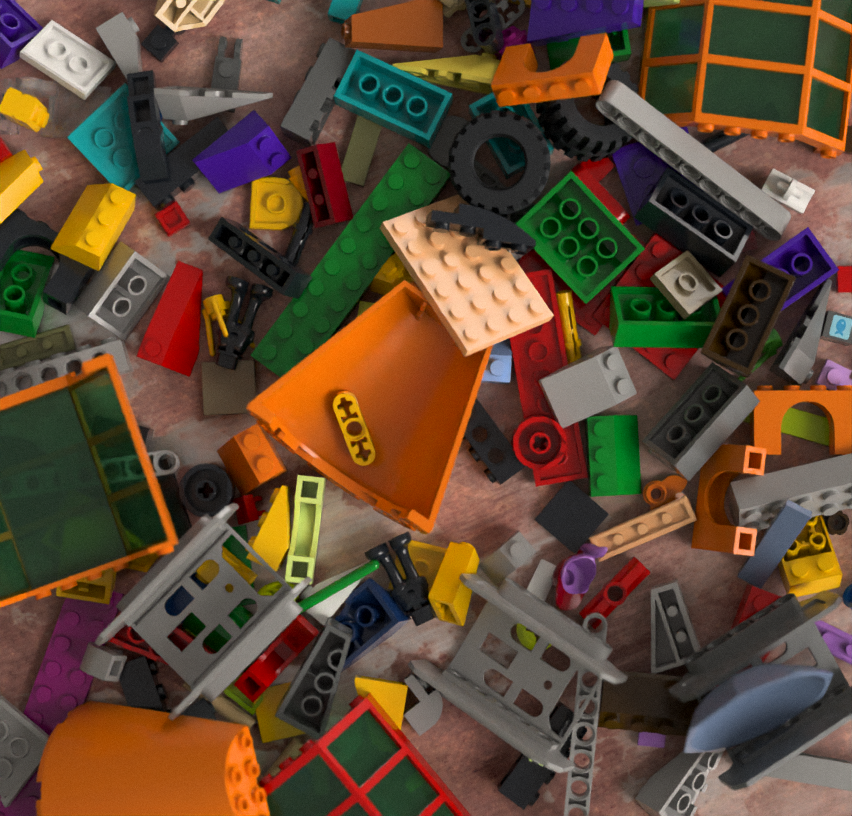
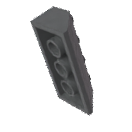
[642,362,760,481]

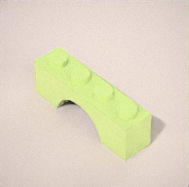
[285,475,326,585]

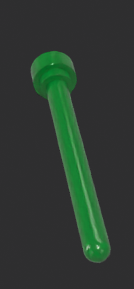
[297,559,379,615]

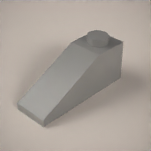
[95,12,142,79]

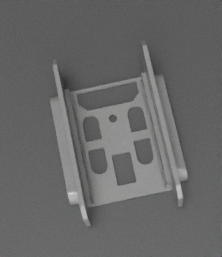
[95,503,312,720]
[408,573,628,773]

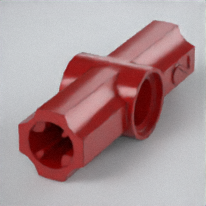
[578,556,651,629]

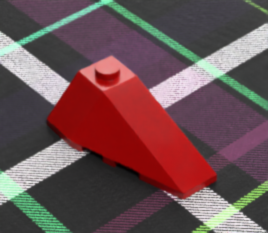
[137,261,203,377]

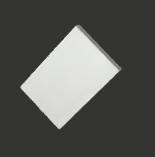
[20,20,116,100]

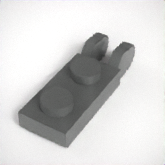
[211,36,243,113]

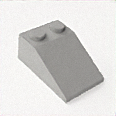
[538,346,637,428]

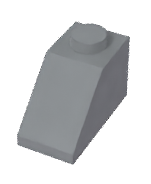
[478,531,537,585]

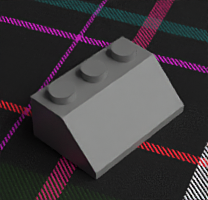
[74,241,170,341]

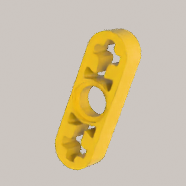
[333,391,376,466]

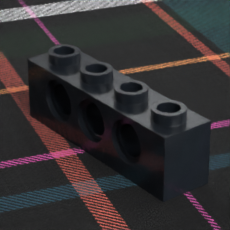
[208,217,312,299]
[462,398,526,485]

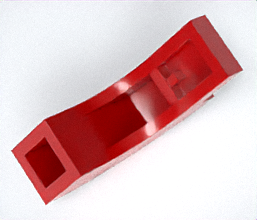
[234,614,319,703]

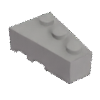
[651,579,701,674]

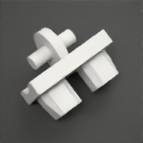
[761,168,815,215]

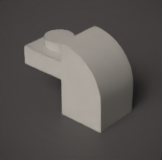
[80,642,127,682]
[403,672,443,736]

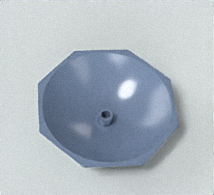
[683,664,833,753]

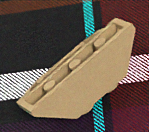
[154,0,225,32]

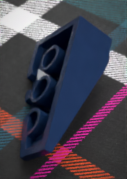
[335,578,412,673]

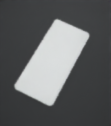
[527,559,556,601]

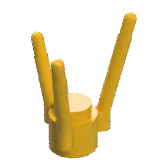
[202,294,255,356]

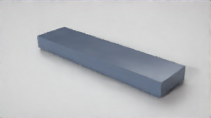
[737,500,812,589]

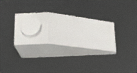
[300,560,370,625]

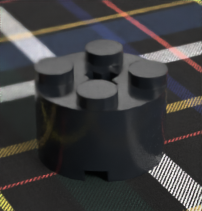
[179,464,235,517]

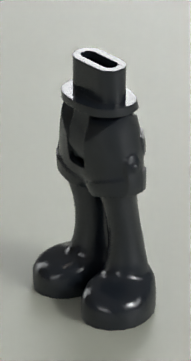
[215,276,274,370]
[364,531,435,626]

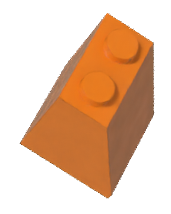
[217,423,288,496]

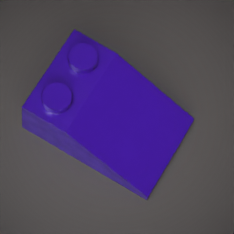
[192,110,292,193]

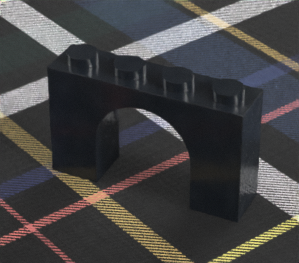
[0,208,95,315]

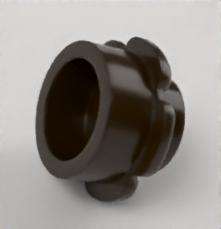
[824,510,850,535]

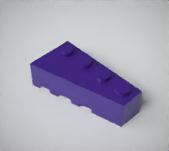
[527,0,644,47]

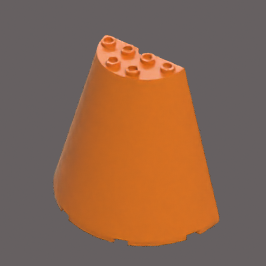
[246,280,493,535]
[36,701,270,816]

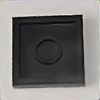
[534,481,609,554]

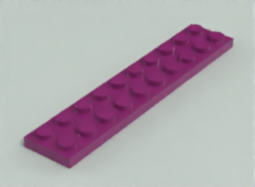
[0,590,125,816]

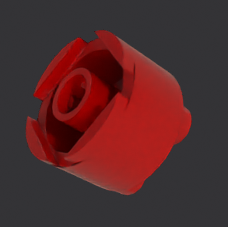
[512,415,567,470]

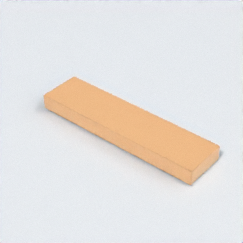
[589,495,697,562]

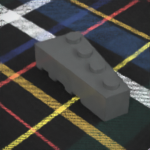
[280,38,356,147]

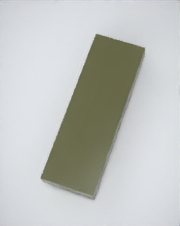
[342,115,382,187]
[0,324,77,371]

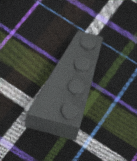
[275,617,352,740]

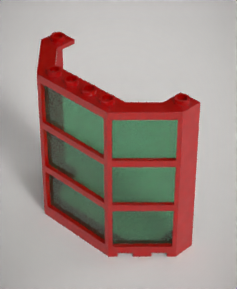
[257,693,471,816]

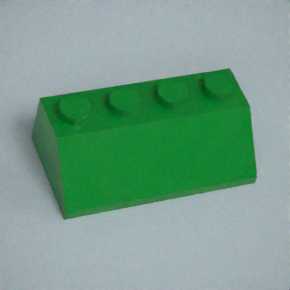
[609,286,720,348]

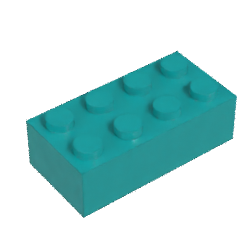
[334,50,453,148]

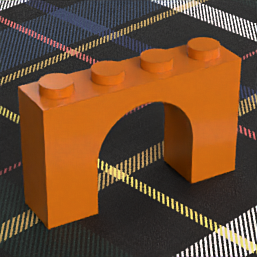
[491,33,614,107]
[750,385,852,455]
[691,444,767,556]

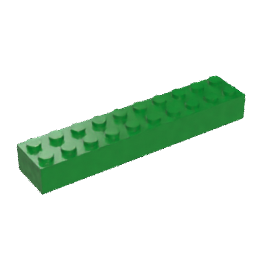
[251,143,451,378]

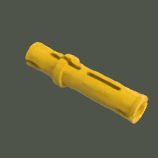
[556,290,582,364]

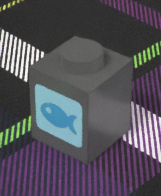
[820,310,852,346]

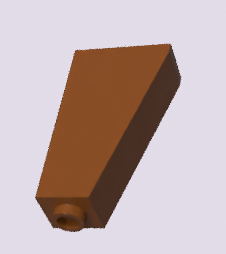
[341,0,443,53]

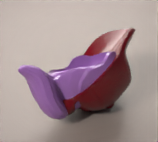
[551,543,608,611]

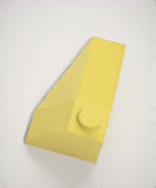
[392,53,500,95]

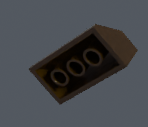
[700,255,796,378]
[598,670,712,736]

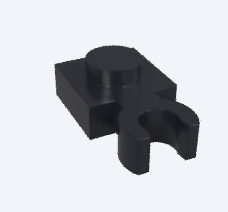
[141,25,186,63]

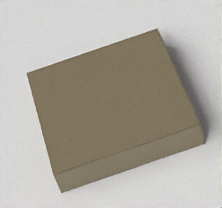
[650,250,722,320]
[201,360,257,416]

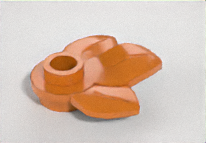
[642,475,692,511]

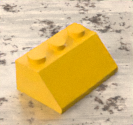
[51,183,136,271]

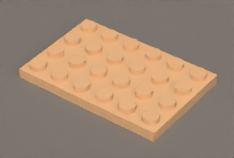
[380,194,553,356]

